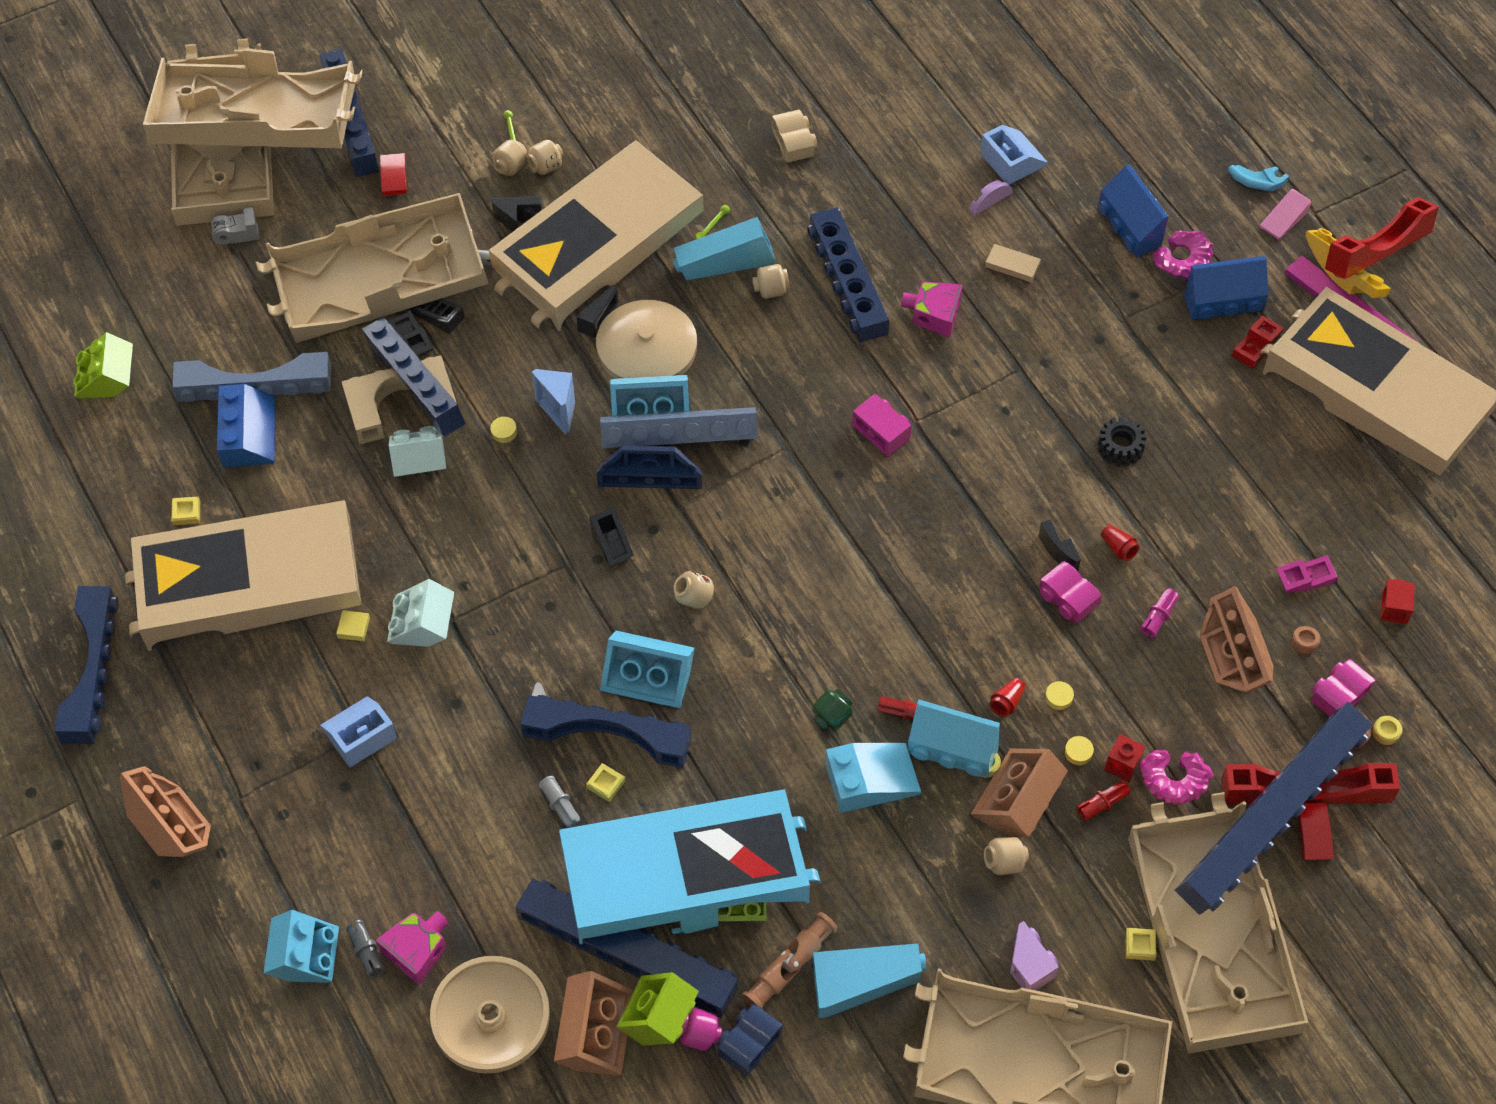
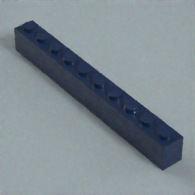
[1174,702,1372,915]

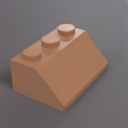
[971,748,1068,837]
[554,971,634,1076]

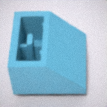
[264,910,339,983]

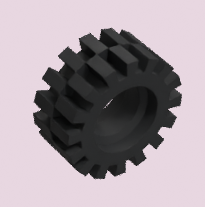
[1097,416,1147,467]

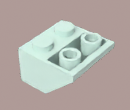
[389,426,446,477]
[387,579,454,647]

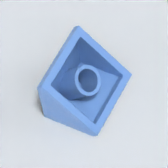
[532,369,575,434]

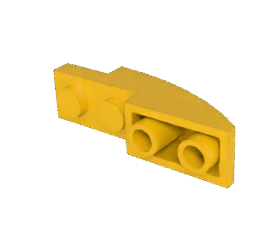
[1305,228,1391,298]

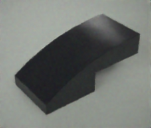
[388,310,434,357]
[1038,519,1081,571]

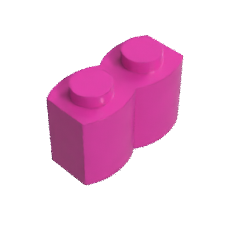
[1039,561,1102,623]
[1311,659,1376,717]

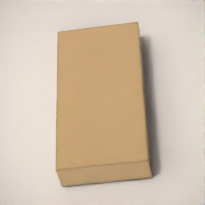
[985,244,1041,283]

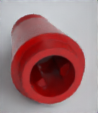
[1100,524,1140,561]
[989,678,1026,717]

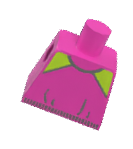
[901,282,963,337]
[376,911,449,985]

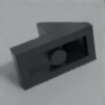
[492,196,542,232]
[589,507,634,566]

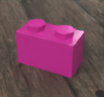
[852,394,912,457]

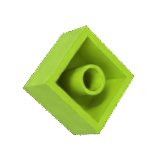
[616,972,699,1046]

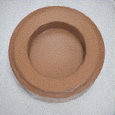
[1292,626,1321,654]

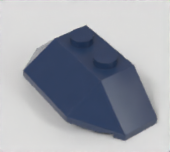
[597,446,702,489]

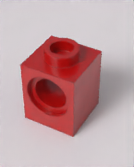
[1380,579,1415,624]
[1104,734,1145,783]

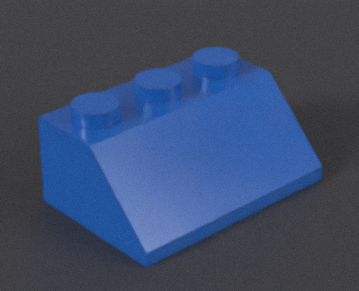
[1098,164,1168,258]
[1184,256,1269,320]
[217,384,276,467]

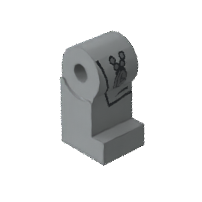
[211,207,260,245]

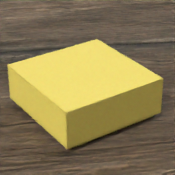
[171,496,200,525]
[336,610,370,641]
[586,763,625,802]
[1126,928,1156,961]

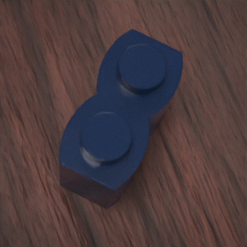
[717,1004,783,1076]

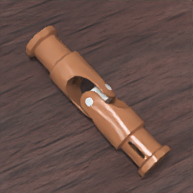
[742,912,838,1009]

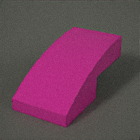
[1276,555,1338,593]

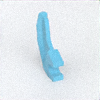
[1228,165,1289,192]

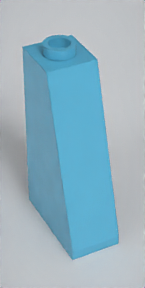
[673,217,776,281]
[813,944,926,1019]

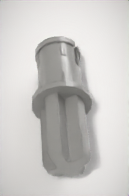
[539,776,580,828]

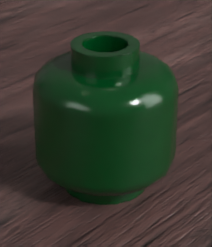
[812,689,853,730]

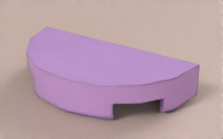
[970,180,1012,215]

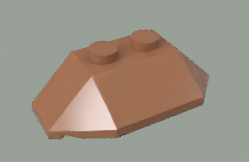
[1200,586,1274,693]
[120,766,211,857]

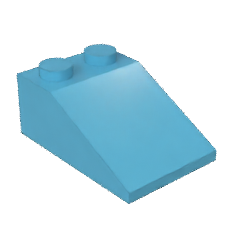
[825,743,921,813]

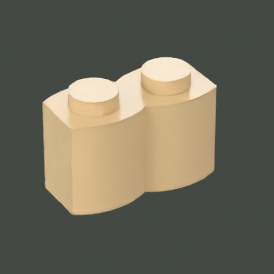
[772,110,817,163]

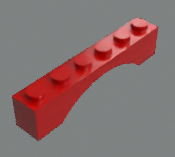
[1325,197,1439,279]
[1221,763,1400,805]

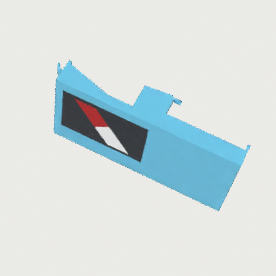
[559,789,821,944]

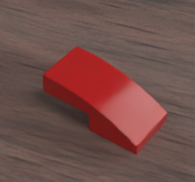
[381,153,407,196]
[1231,315,1284,369]
[1297,803,1334,860]

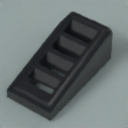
[576,285,619,338]
[409,298,465,334]

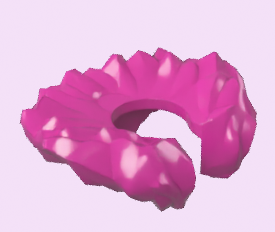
[1153,230,1213,280]
[1140,750,1214,805]

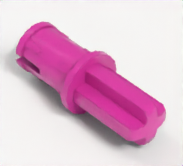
[1140,588,1179,638]

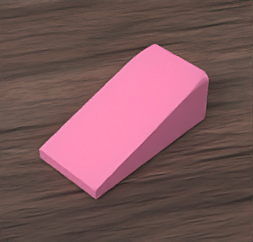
[1259,189,1311,240]

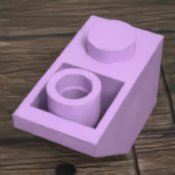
[1010,921,1059,991]

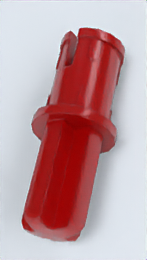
[878,696,917,721]
[1076,781,1131,822]

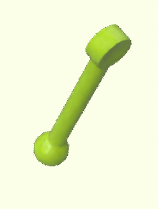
[503,110,516,141]
[696,205,730,240]

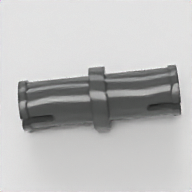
[346,920,385,978]

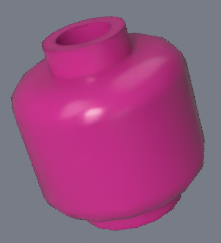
[679,1008,722,1051]

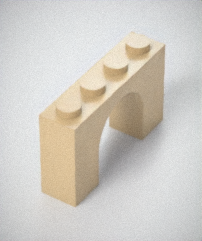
[342,355,456,445]

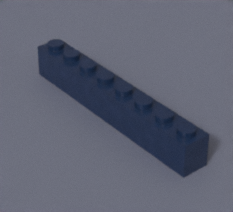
[515,878,738,1019]

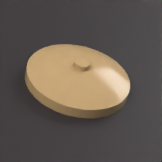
[596,300,697,379]
[430,956,550,1073]

